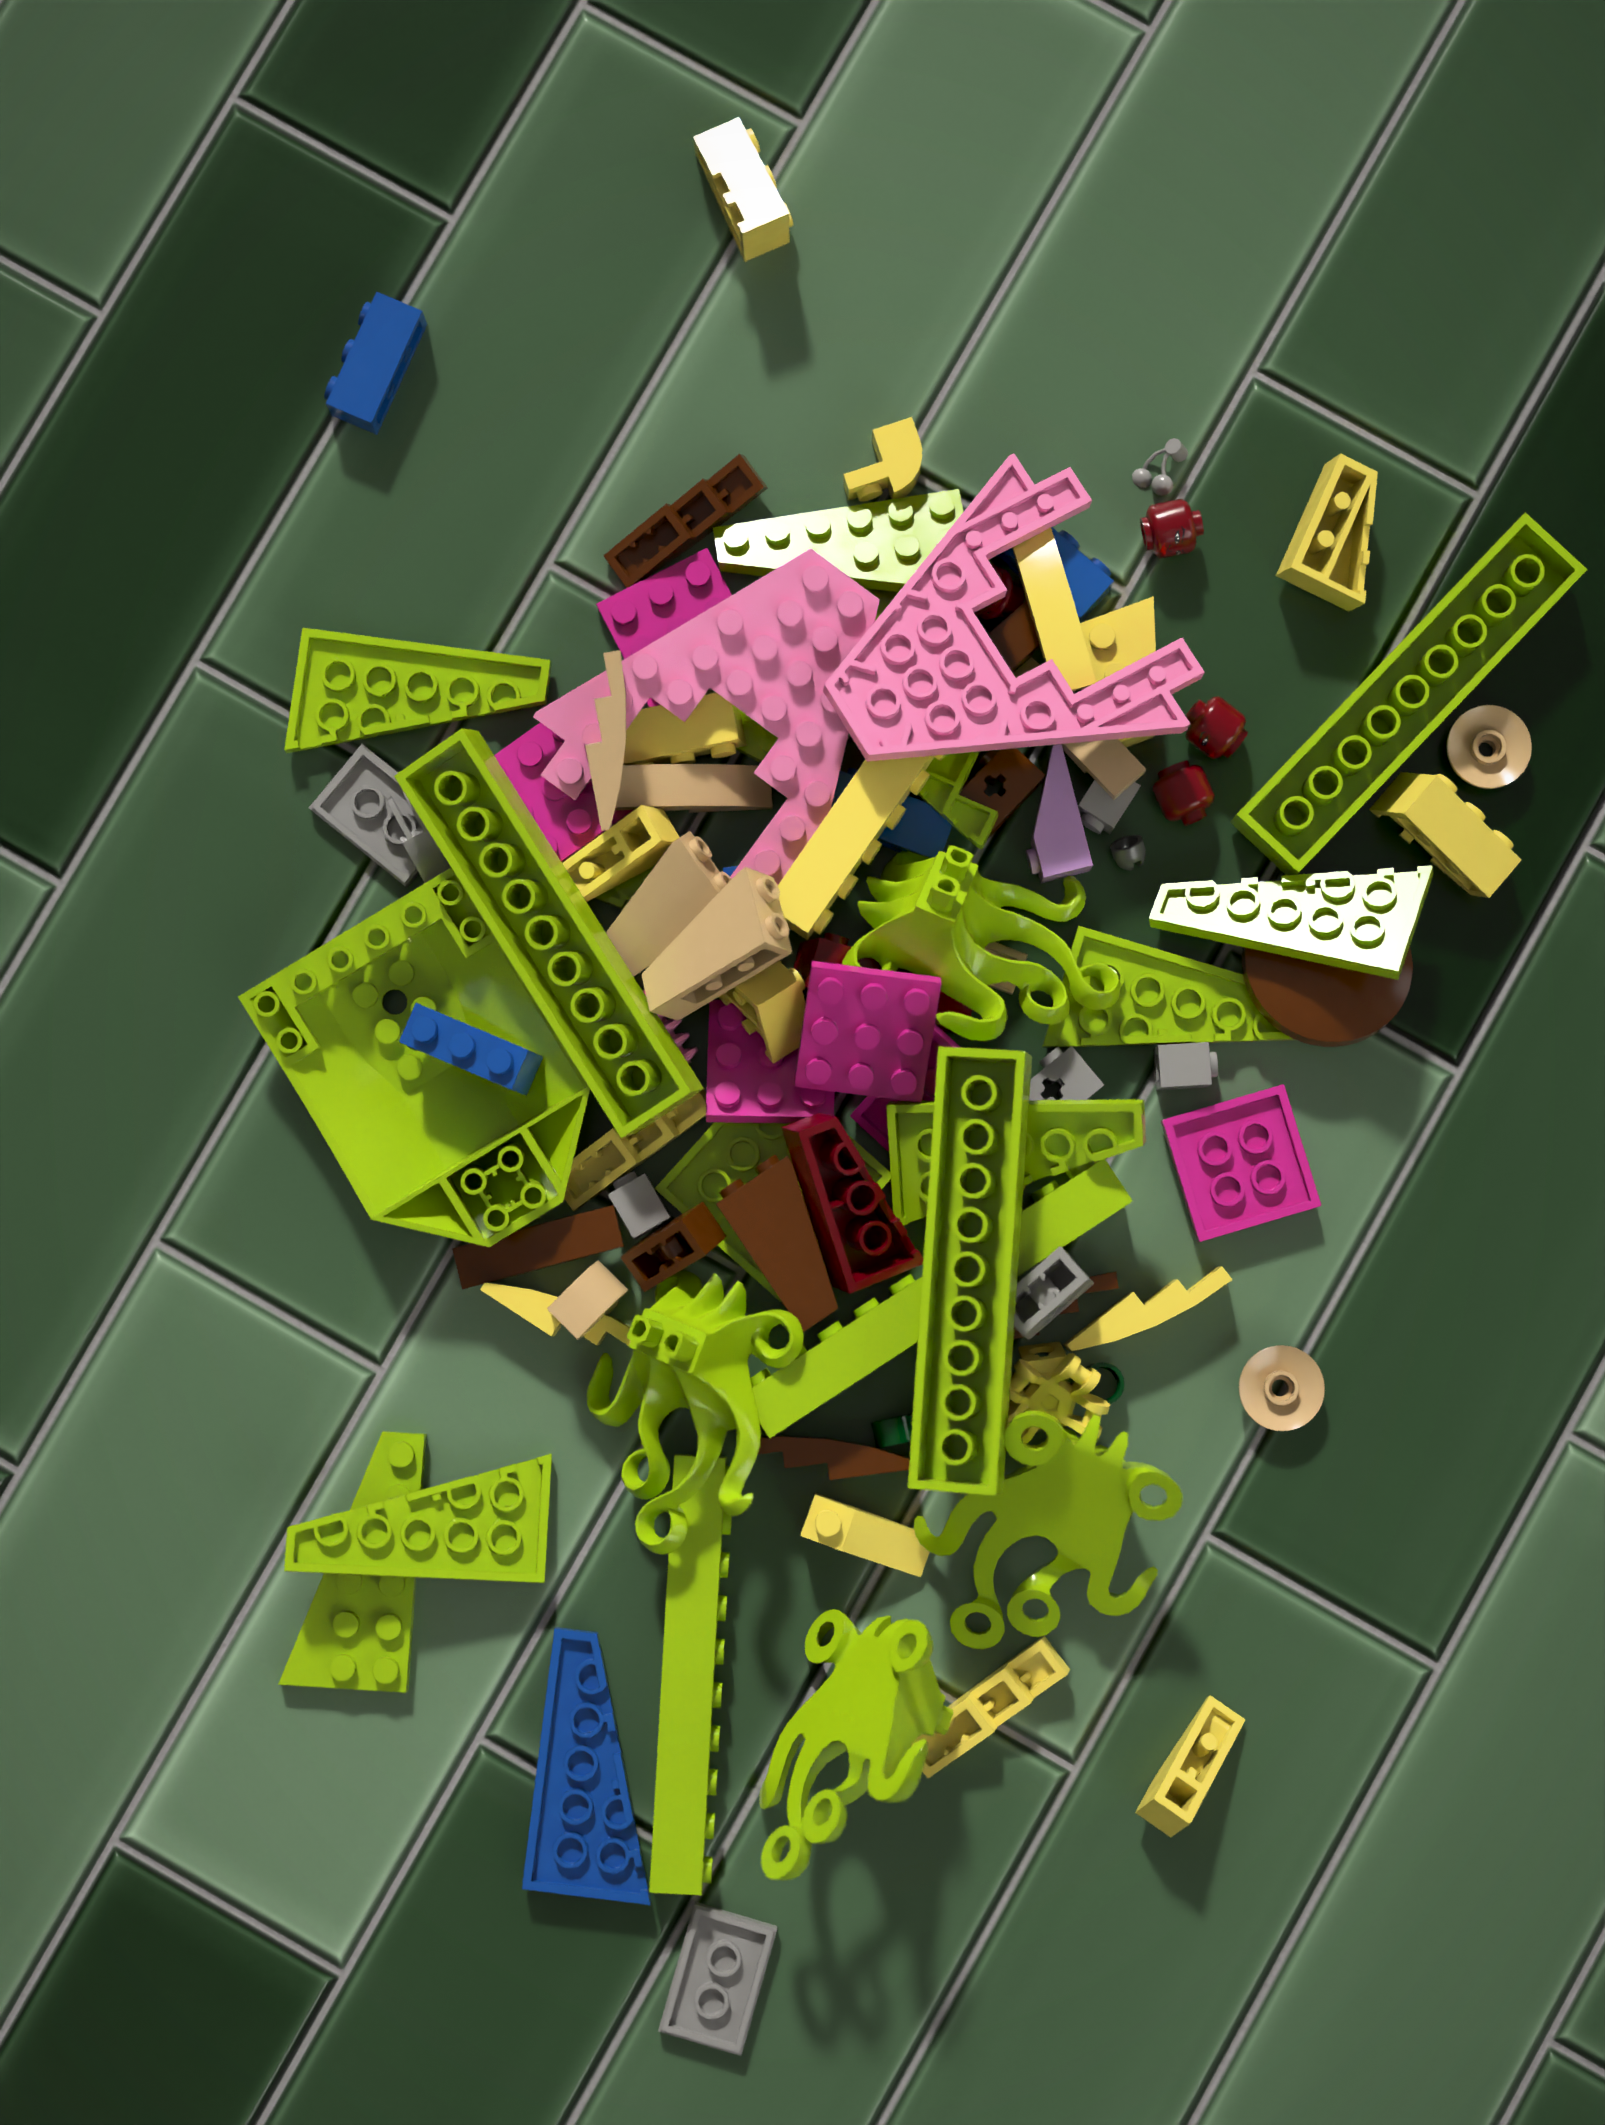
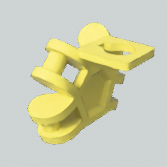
[1008,1342,1110,1444]

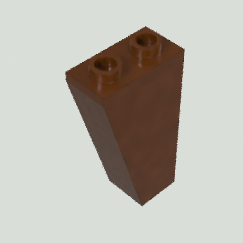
[716,1154,838,1332]

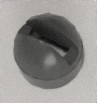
[1110,835,1146,870]

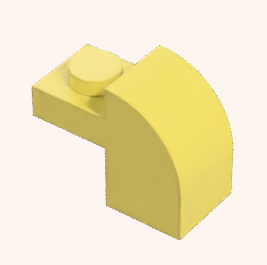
[843,417,922,502]

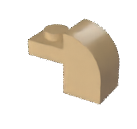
[547,1260,629,1339]

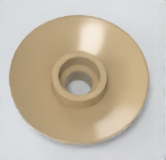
[1447,705,1532,789]
[1239,1345,1325,1431]

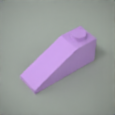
[1026,744,1093,883]

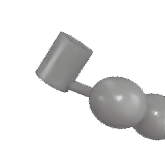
[1132,438,1188,496]

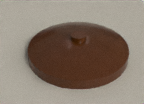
[1242,946,1413,1047]

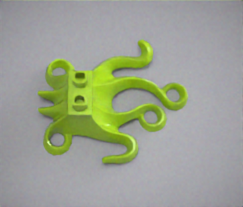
[842,845,1121,1041]
[587,1270,804,1555]
[914,1410,1183,1650]
[759,1609,953,1881]

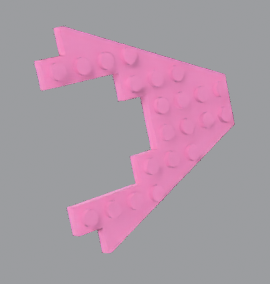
[823,453,1204,762]
[533,548,880,885]

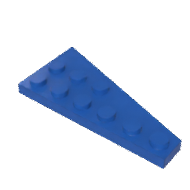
[522,1627,651,1905]

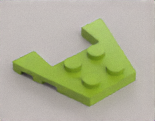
[918,751,998,850]

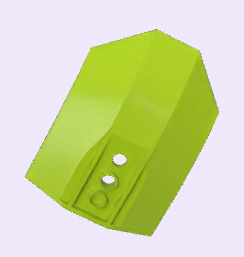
[238,868,590,1247]

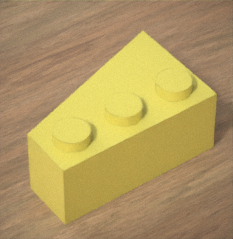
[719,960,806,1064]

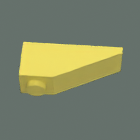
[562,805,679,902]
[800,1492,930,1577]
[1135,1695,1245,1837]

